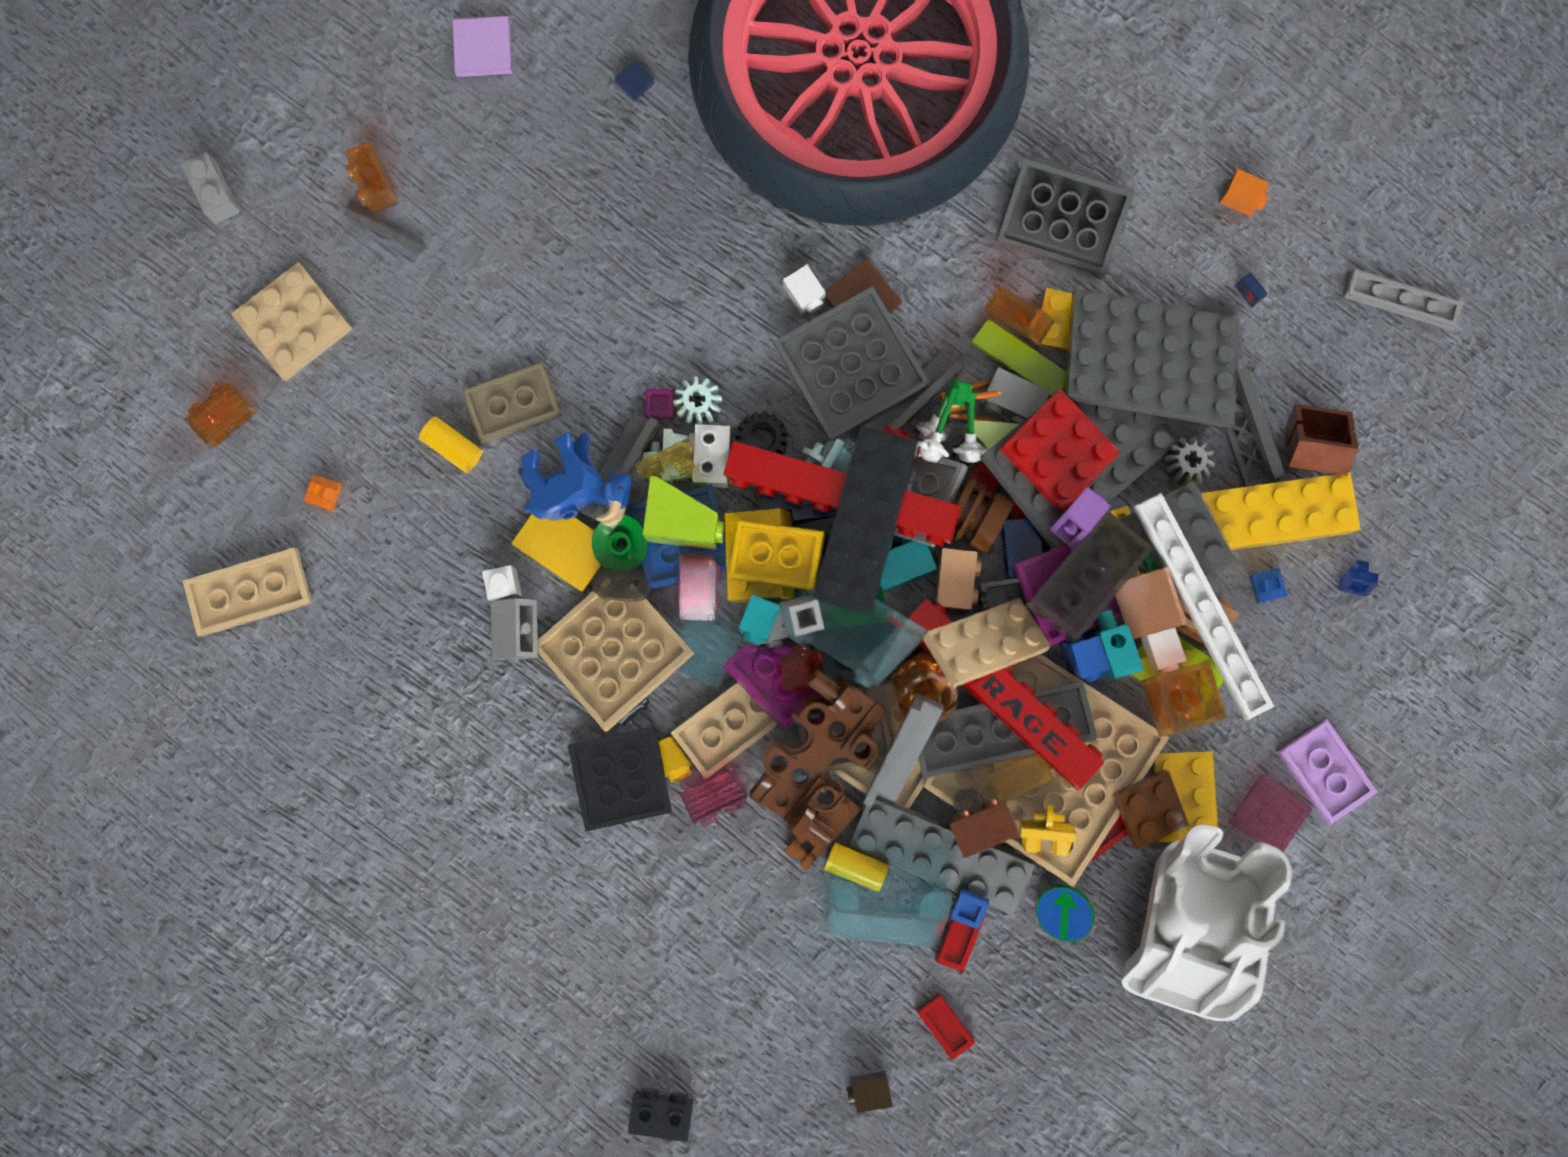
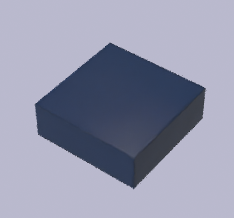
[614,60,655,102]

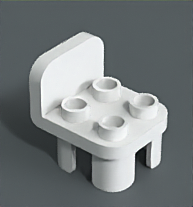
[1122,825,1292,1021]

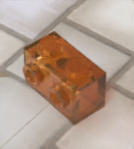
[344,141,400,214]

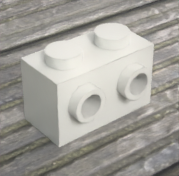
[687,424,731,488]

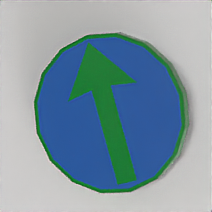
[1036,886,1095,942]

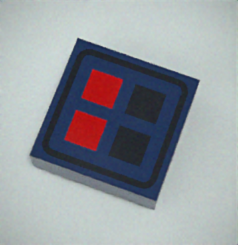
[1235,272,1268,308]

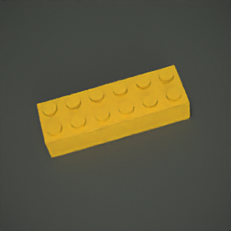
[1201,472,1361,550]

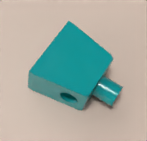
[1092,609,1144,679]

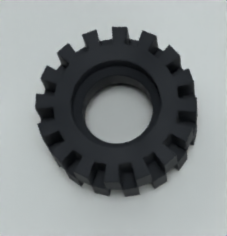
[736,411,788,455]

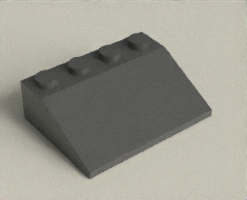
[997,154,1135,275]

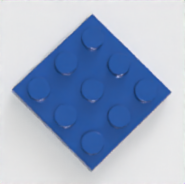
[628,485,727,590]

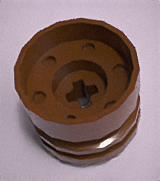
[953,478,1014,554]

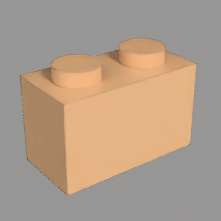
[935,548,981,612]

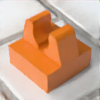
[303,474,343,512]

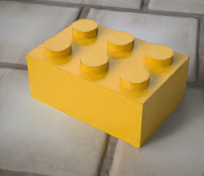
[725,508,795,603]

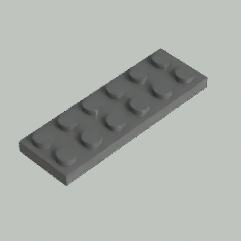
[918,681,1098,779]
[848,797,1036,915]

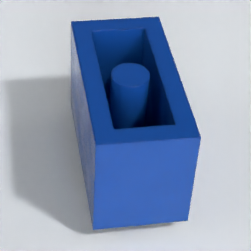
[1059,632,1110,682]

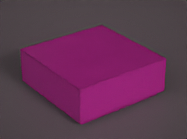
[645,389,675,420]

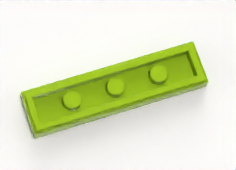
[971,319,1066,397]

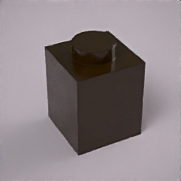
[846,1071,893,1114]

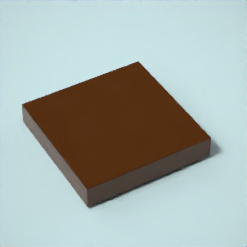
[825,258,902,314]

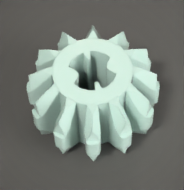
[673,377,722,425]

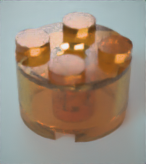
[891,653,958,724]

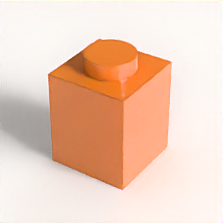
[1219,169,1269,217]

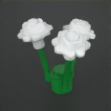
[915,379,988,463]

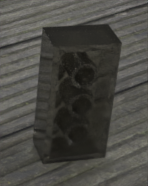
[1025,510,1154,643]

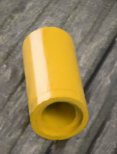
[419,416,483,473]
[823,842,889,892]

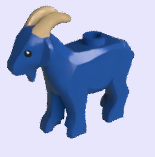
[517,433,632,526]

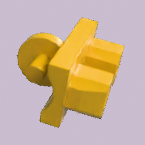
[1019,804,1076,856]

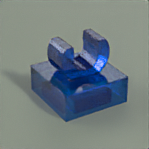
[1338,559,1379,597]

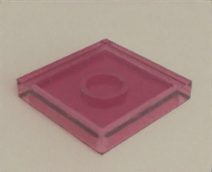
[1228,774,1312,853]

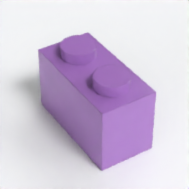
[1050,487,1111,549]

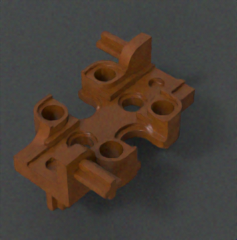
[749,670,887,845]

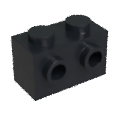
[628,1088,694,1142]

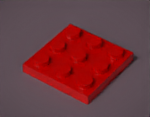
[999,389,1120,513]

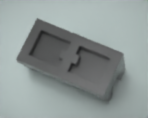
[977,578,1029,612]

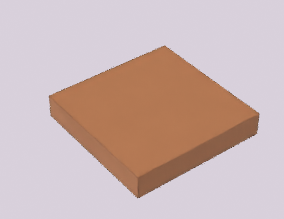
[1112,567,1187,640]

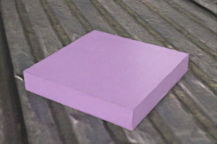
[452,16,512,77]

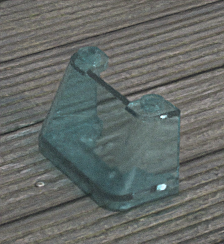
[782,566,928,688]
[825,875,952,946]

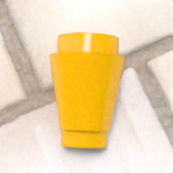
[658,736,692,782]

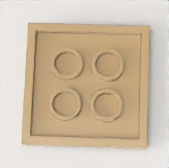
[231,262,353,381]

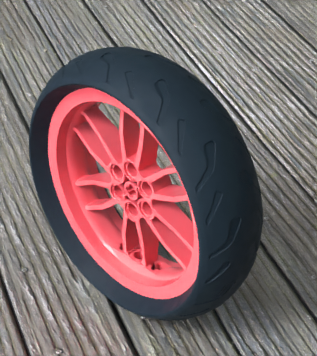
[688,0,1030,226]

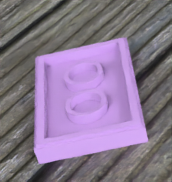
[1277,719,1378,825]

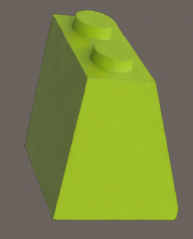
[643,476,725,550]

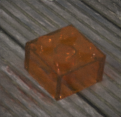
[1142,661,1227,737]

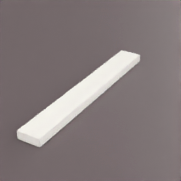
[1133,493,1274,720]

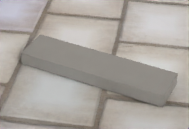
[1343,268,1463,331]

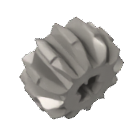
[1164,437,1215,486]

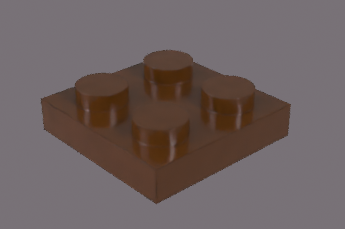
[1113,769,1189,849]

